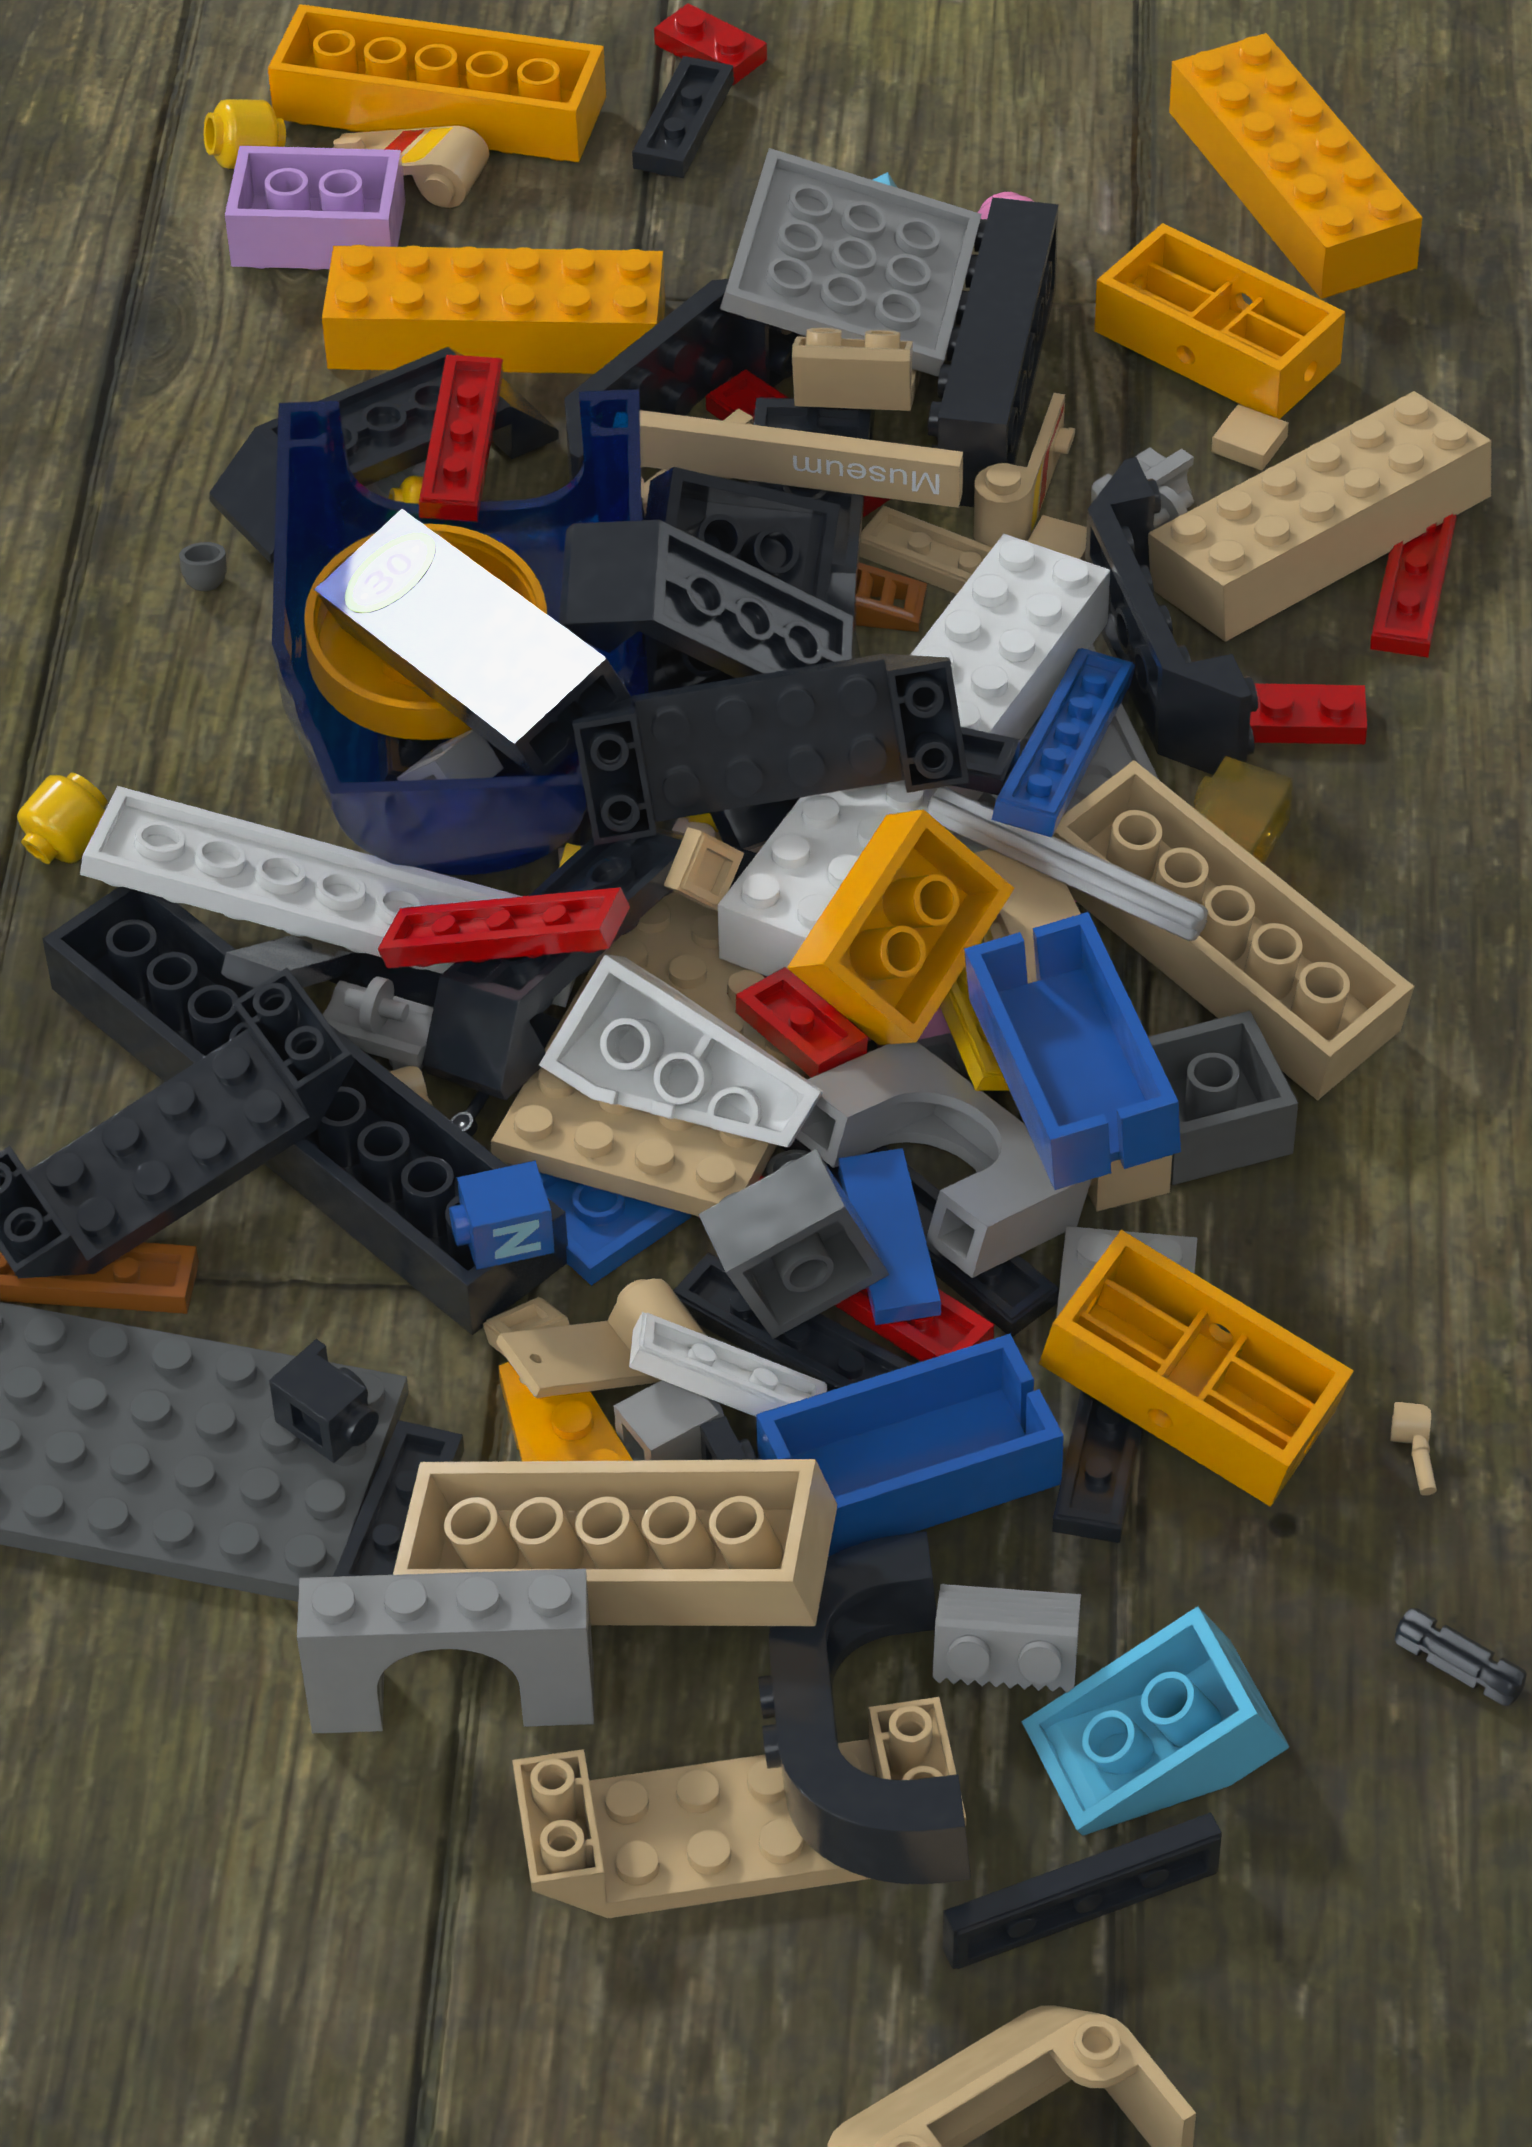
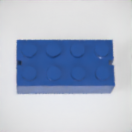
[964,912,1181,1190]
[756,1334,1064,1557]

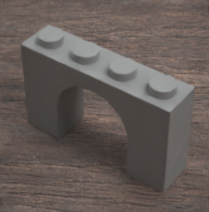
[796,1042,1091,1278]
[297,1569,594,1734]

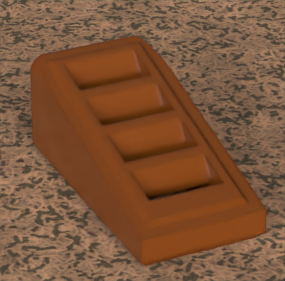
[856,562,927,632]

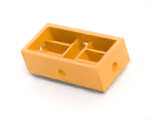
[1095,223,1345,419]
[1039,1230,1354,1507]

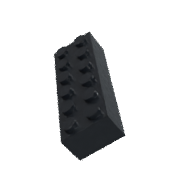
[928,197,1059,507]

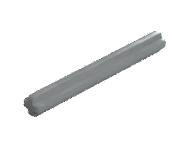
[927,787,1208,941]

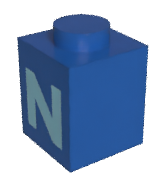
[449,1160,555,1270]

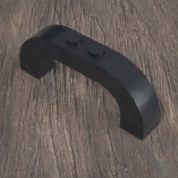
[758,1531,971,1884]

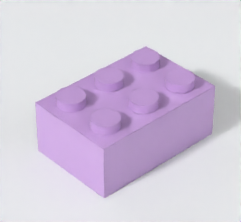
[225,146,406,270]

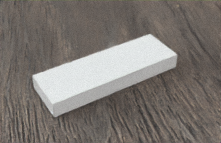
[629,1312,827,1417]

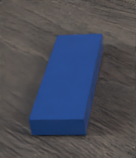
[839,1148,941,1325]

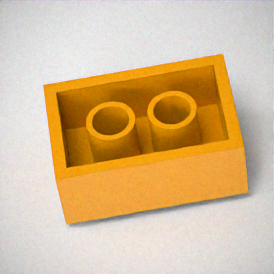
[787,809,1015,1045]

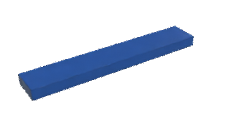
[991,648,1135,838]

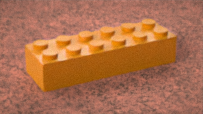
[268,4,606,162]
[1169,33,1423,299]
[322,245,665,374]

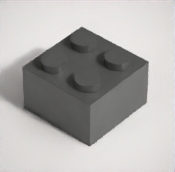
[1148,1011,1298,1185]
[698,1149,889,1339]

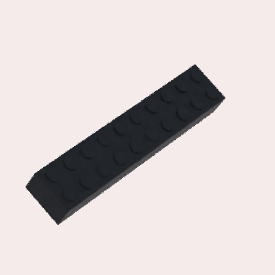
[42,887,568,1335]

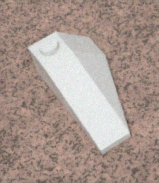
[539,954,823,1147]

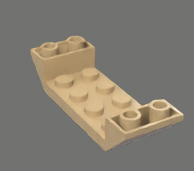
[792,328,922,411]
[512,1697,966,1918]

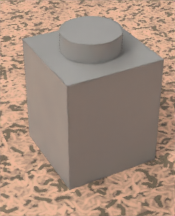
[614,1380,724,1461]

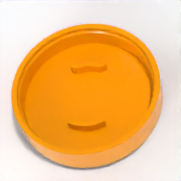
[305,524,547,740]

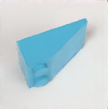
[1021,1606,1289,1836]

